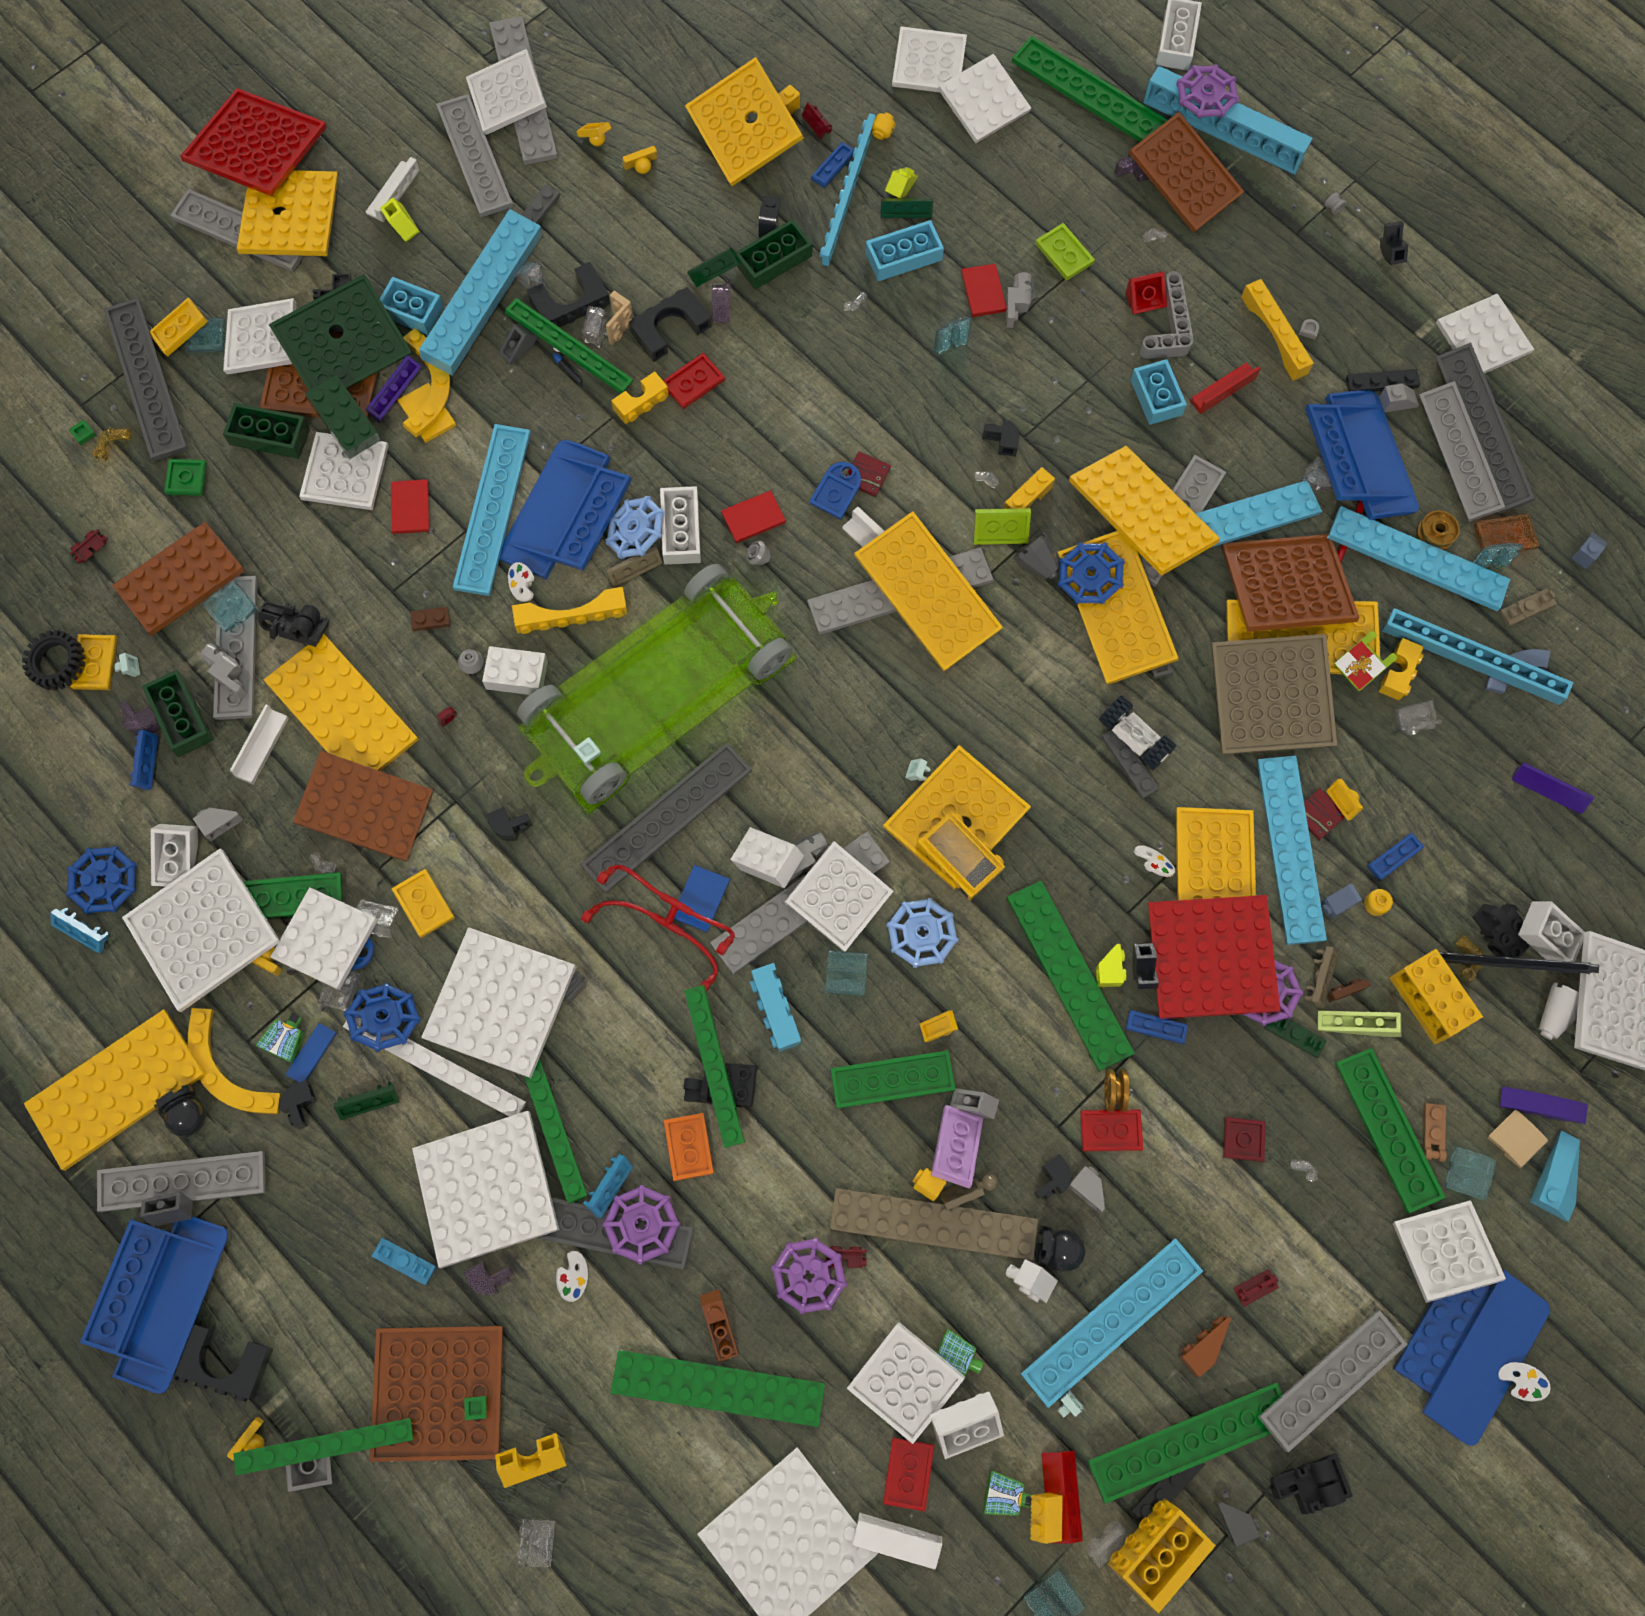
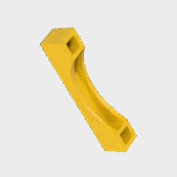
[1241,279,1314,381]
[512,587,628,634]

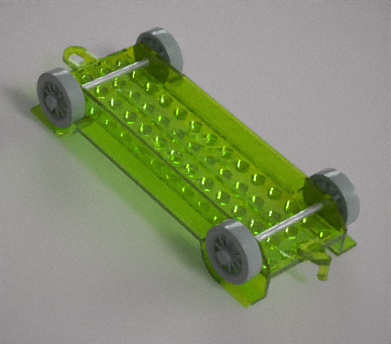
[517,564,797,815]

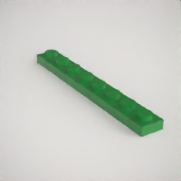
[505,298,633,394]
[684,985,746,1148]
[524,1058,588,1204]
[233,1418,413,1476]

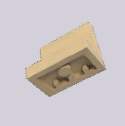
[606,291,633,345]

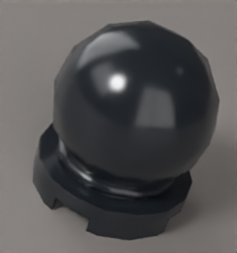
[154,1084,206,1137]
[1035,1226,1086,1272]

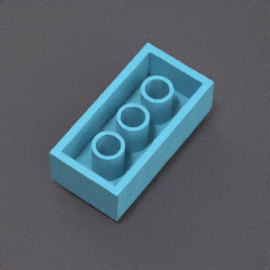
[865,220,944,281]

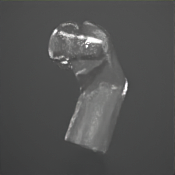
[843,292,867,313]
[975,472,999,489]
[1290,1159,1319,1182]

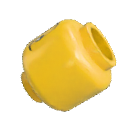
[872,112,896,140]
[1364,889,1393,916]

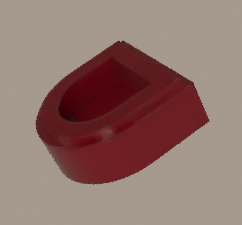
[436,707,457,727]

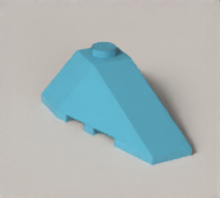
[1530,1130,1580,1222]

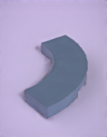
[1484,649,1550,694]

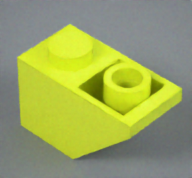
[885,167,918,198]
[380,197,420,242]
[1095,944,1126,987]

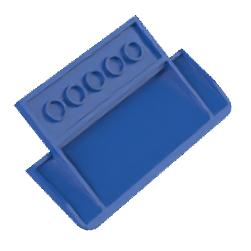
[1305,390,1419,520]
[500,440,632,580]
[80,1216,228,1394]
[1393,1270,1550,1446]

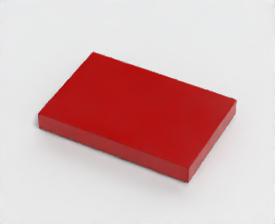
[961,264,1007,317]
[663,353,725,410]
[391,479,430,534]
[721,490,786,543]
[1080,1110,1143,1152]
[883,1437,934,1512]

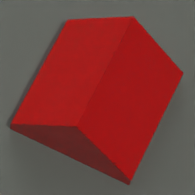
[1125,271,1167,314]

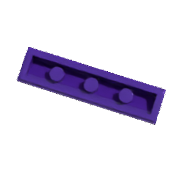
[365,355,422,423]
[1512,763,1594,814]

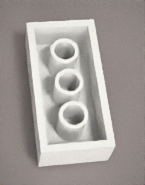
[1156,0,1202,71]
[660,486,701,565]

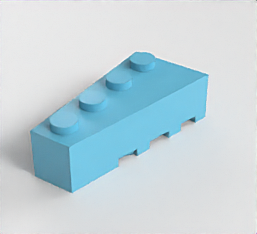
[750,963,801,1052]

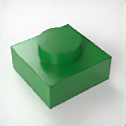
[69,419,96,445]
[464,1396,488,1420]

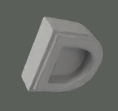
[1298,319,1319,340]

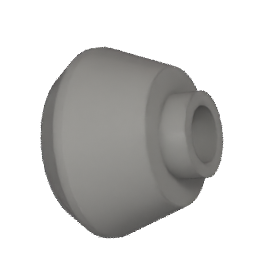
[747,541,770,565]
[458,649,484,674]

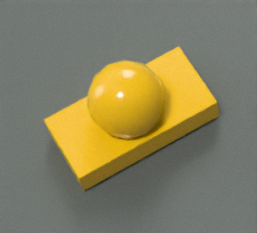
[577,122,611,147]
[623,146,657,174]
[1326,778,1363,821]
[252,947,282,976]
[919,1011,958,1043]
[227,1417,265,1461]

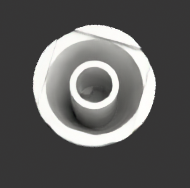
[1538,983,1579,1040]

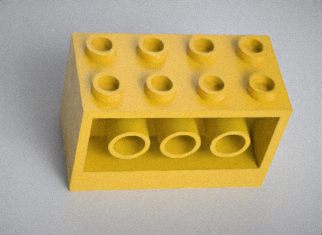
[1389,949,1483,1045]
[1107,1498,1216,1614]

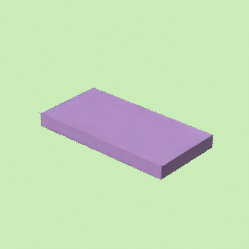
[931,1105,983,1189]

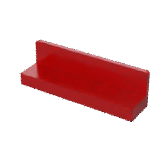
[1190,362,1261,414]
[1042,1451,1083,1544]

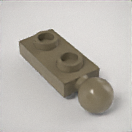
[939,1174,998,1210]

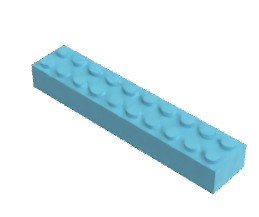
[1143,66,1313,174]
[419,209,541,376]

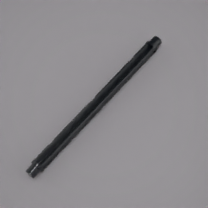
[1438,951,1599,974]

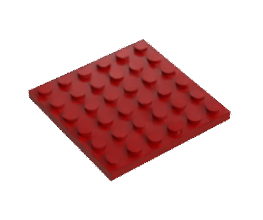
[180,88,327,196]
[1148,895,1281,1019]

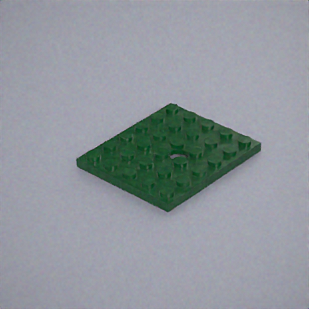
[269,274,412,391]

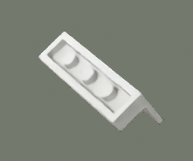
[366,157,420,222]
[842,507,884,547]
[230,704,289,785]
[853,1513,942,1569]

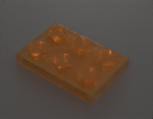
[1474,513,1539,558]

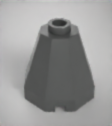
[1014,532,1060,580]

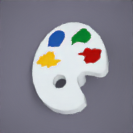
[508,562,534,602]
[1134,846,1175,877]
[556,1251,588,1302]
[1498,1362,1550,1402]

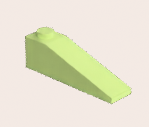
[1318,1011,1402,1037]

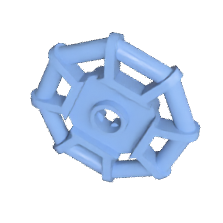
[605,496,665,559]
[886,897,959,968]

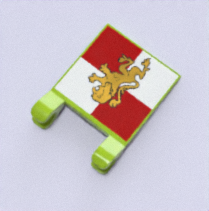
[1334,631,1398,692]

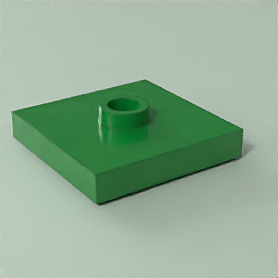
[164,459,207,496]

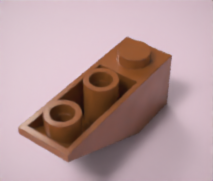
[699,1289,739,1362]
[1179,1316,1231,1378]

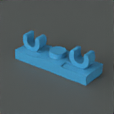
[51,908,109,954]
[583,1154,633,1218]
[371,1238,437,1286]

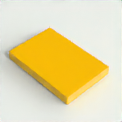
[150,297,208,356]
[397,383,456,443]
[70,634,118,690]
[391,869,455,938]

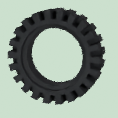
[22,630,86,691]

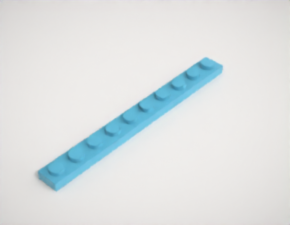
[820,113,876,266]

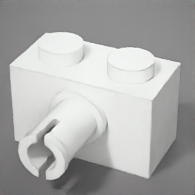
[1006,1259,1058,1303]

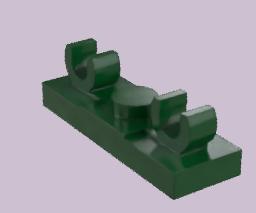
[880,198,933,218]
[687,247,740,287]
[1264,1012,1327,1058]
[334,1081,400,1120]

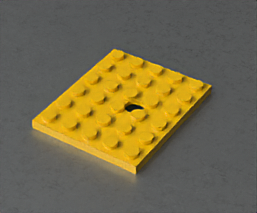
[685,57,804,186]
[237,170,339,256]
[883,745,1031,890]

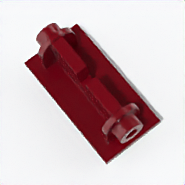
[801,102,832,139]
[69,529,108,564]
[825,1246,867,1269]
[1233,1269,1279,1307]

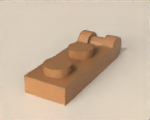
[1422,1103,1447,1162]

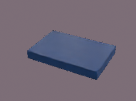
[674,865,730,933]

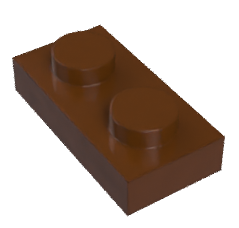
[410,607,451,632]
[1327,978,1371,1003]

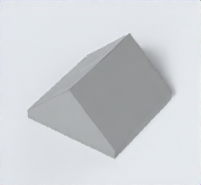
[285,1457,332,1492]

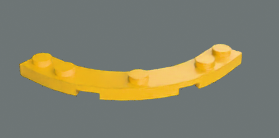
[403,328,450,438]
[188,1008,282,1114]

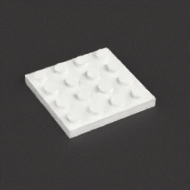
[892,27,967,92]
[466,49,547,135]
[938,54,1031,143]
[1436,294,1534,374]
[223,298,297,374]
[299,432,389,510]
[784,841,893,952]
[271,887,378,990]
[1393,1200,1506,1303]
[847,1322,965,1444]

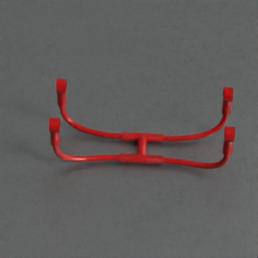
[581,865,735,992]

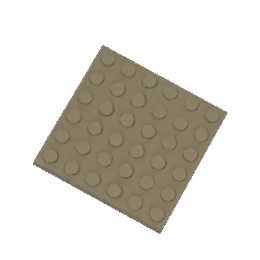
[1211,634,1337,755]

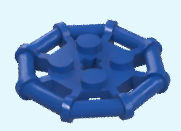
[1058,542,1125,605]
[66,846,137,914]
[344,983,421,1052]

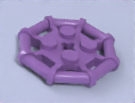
[1176,64,1239,118]
[1242,961,1303,1026]
[602,1185,680,1264]
[771,1237,847,1315]

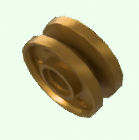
[1416,510,1460,551]
[1104,1069,1130,1112]

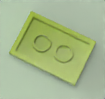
[1035,223,1095,281]
[973,508,1031,545]

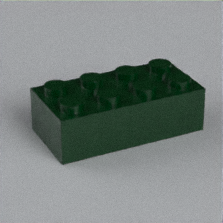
[736,219,813,290]
[305,375,380,460]
[223,403,309,459]
[142,670,214,757]

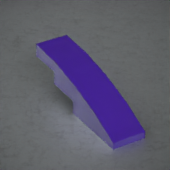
[1500,1087,1588,1124]

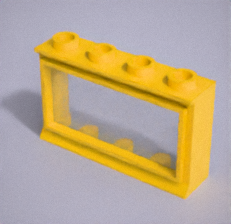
[916,811,1005,901]

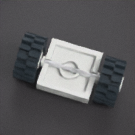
[1099,695,1177,770]

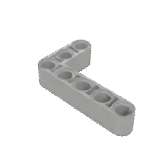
[1140,271,1193,359]

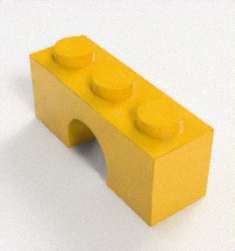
[611,371,669,425]
[1003,467,1055,509]
[1378,638,1424,700]
[495,1433,566,1488]

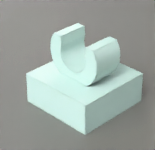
[114,653,141,677]
[573,737,601,765]
[905,758,930,781]
[1058,1390,1084,1418]

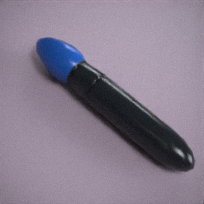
[553,353,582,384]

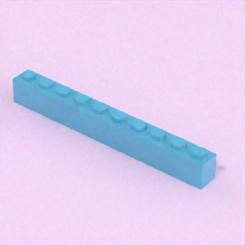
[1382,608,1574,705]

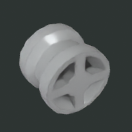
[1324,192,1347,215]

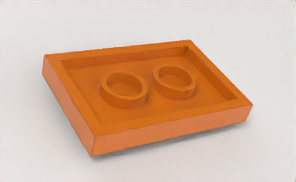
[664,1113,714,1181]

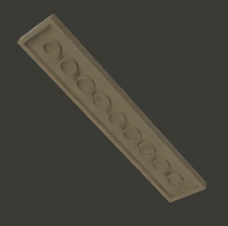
[830,1188,1038,1261]

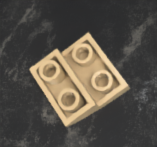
[1488,1109,1548,1169]

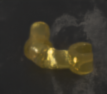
[93,427,131,461]
[1456,935,1483,983]

